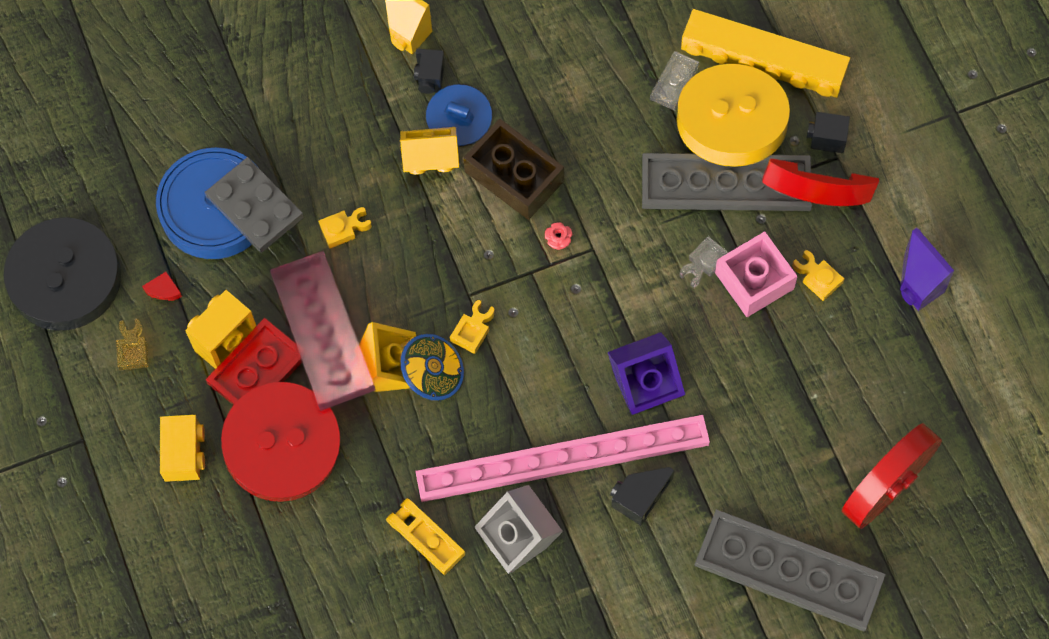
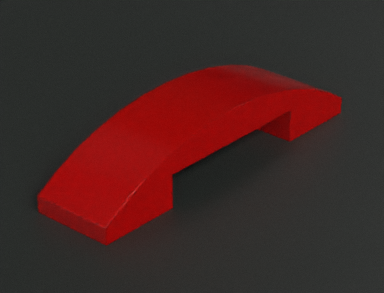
[762,158,879,206]

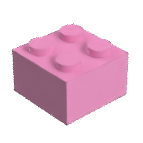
[715,232,797,317]

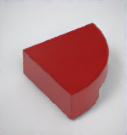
[142,272,182,301]

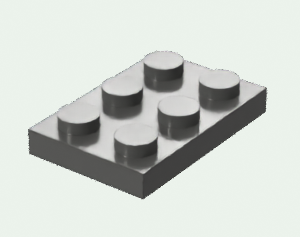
[205,157,304,253]

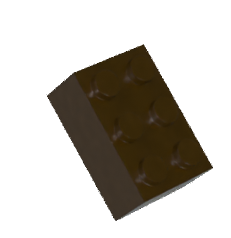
[463,119,564,220]

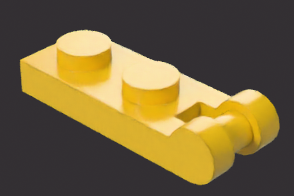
[386,498,466,575]

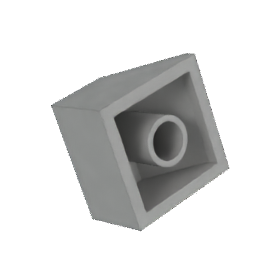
[475,485,563,574]

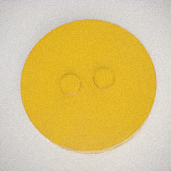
[677,64,790,166]

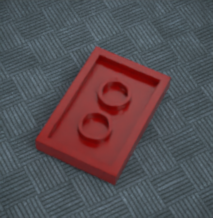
[206,318,308,405]

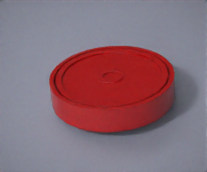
[221,382,340,502]
[842,423,942,529]

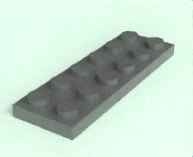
[642,153,812,211]
[695,509,886,632]

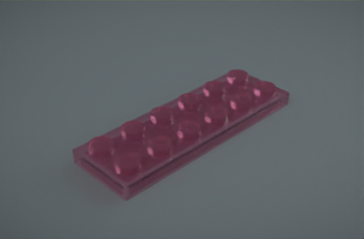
[270,251,376,411]

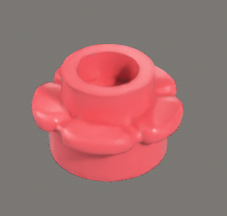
[545,222,572,250]

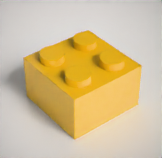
[185,290,256,369]

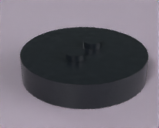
[4,217,121,331]

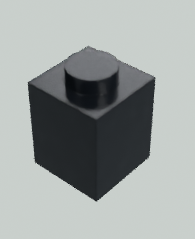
[807,112,850,154]

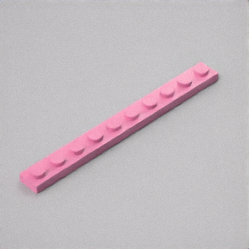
[416,415,710,502]

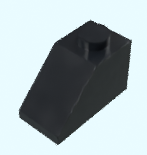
[610,467,674,526]

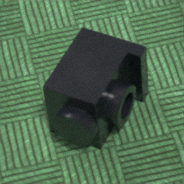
[414,48,445,94]

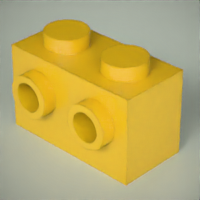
[400,127,459,175]
[160,415,205,482]

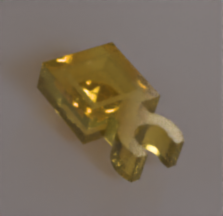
[116,319,148,371]

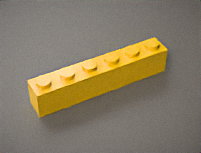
[681,9,850,98]

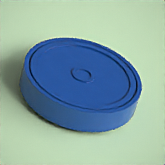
[156,148,259,259]

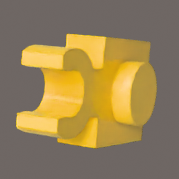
[318,207,372,249]
[792,250,844,301]
[450,300,495,354]

